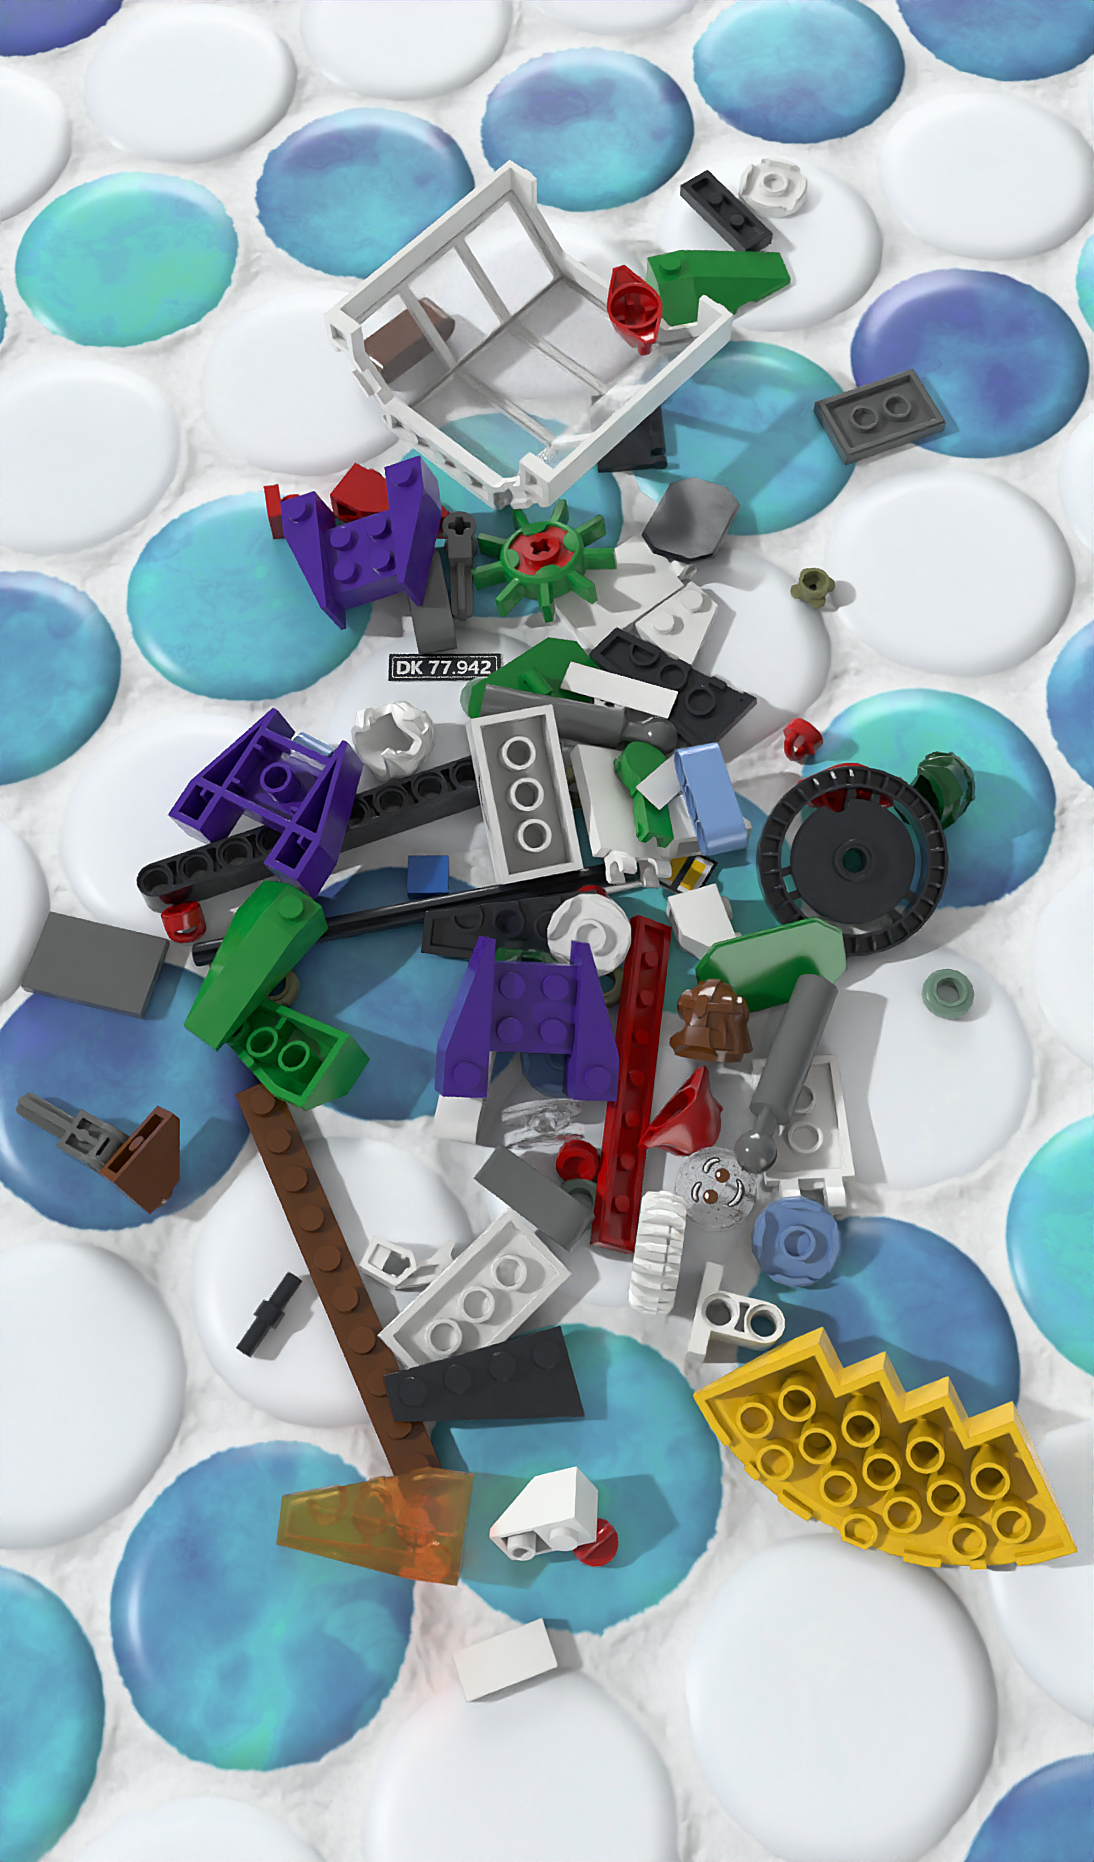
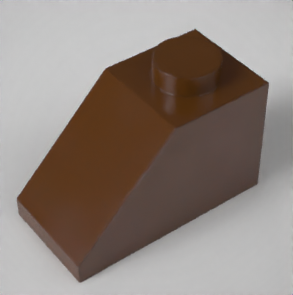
[98,1105,180,1215]

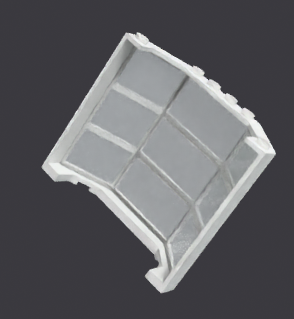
[324,160,733,510]

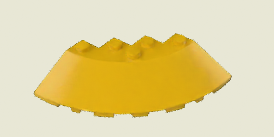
[692,1327,1078,1570]

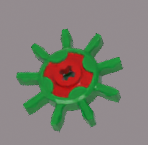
[471,499,617,623]

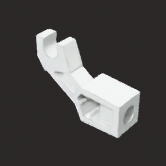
[358,1235,457,1291]

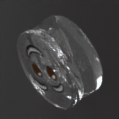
[501,1098,585,1150]
[674,1147,757,1235]

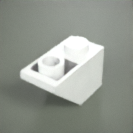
[666,883,742,960]
[489,1466,598,1561]

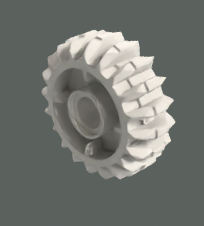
[628,1190,687,1315]

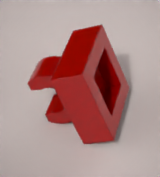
[263,484,300,539]

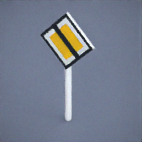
[604,855,718,895]

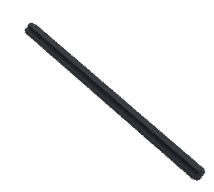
[191,864,638,967]

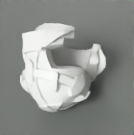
[351,700,434,783]

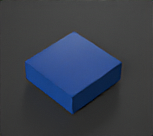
[407,855,450,899]

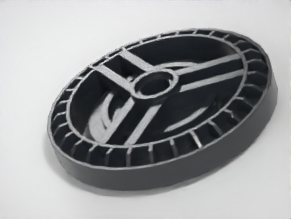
[756,766,949,956]

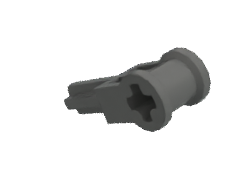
[442,511,478,621]
[16,1092,129,1176]

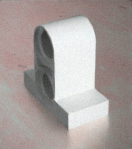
[684,1262,785,1363]

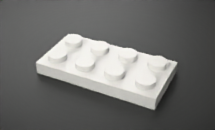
[378,1208,572,1368]

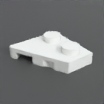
[635,581,718,665]

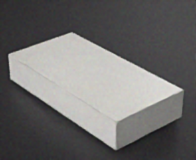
[451,1618,559,1702]

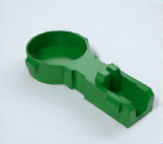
[613,742,674,849]

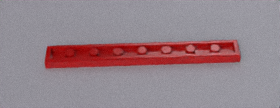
[590,914,672,1254]

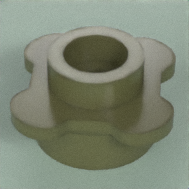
[790,568,835,608]

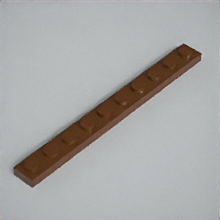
[235,1083,449,1503]

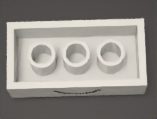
[465,704,584,885]

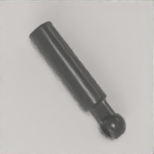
[480,683,678,756]
[734,974,838,1174]

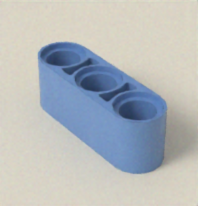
[674,742,747,856]

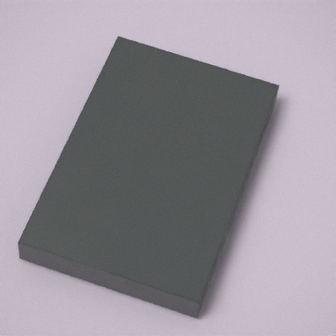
[813,368,946,465]
[21,911,170,1019]

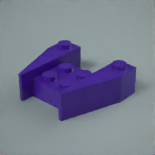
[280,455,442,630]
[168,708,364,899]
[434,936,620,1101]

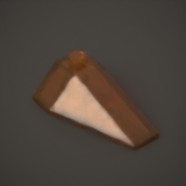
[276,1467,475,1586]

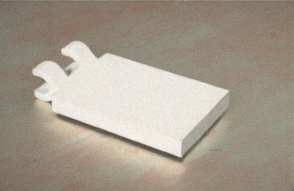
[553,535,697,651]
[570,744,672,889]
[751,1054,855,1215]

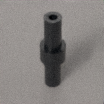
[236,1271,303,1358]

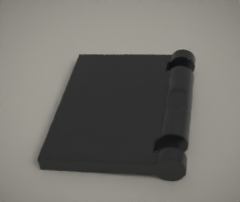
[591,396,668,473]

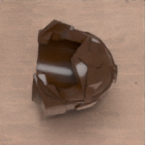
[669,979,753,1063]

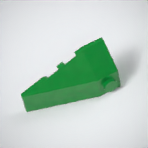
[646,250,791,327]
[184,880,328,1052]
[226,998,370,1111]

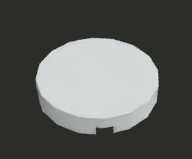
[738,157,808,218]
[547,894,631,977]

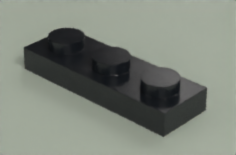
[680,169,773,252]

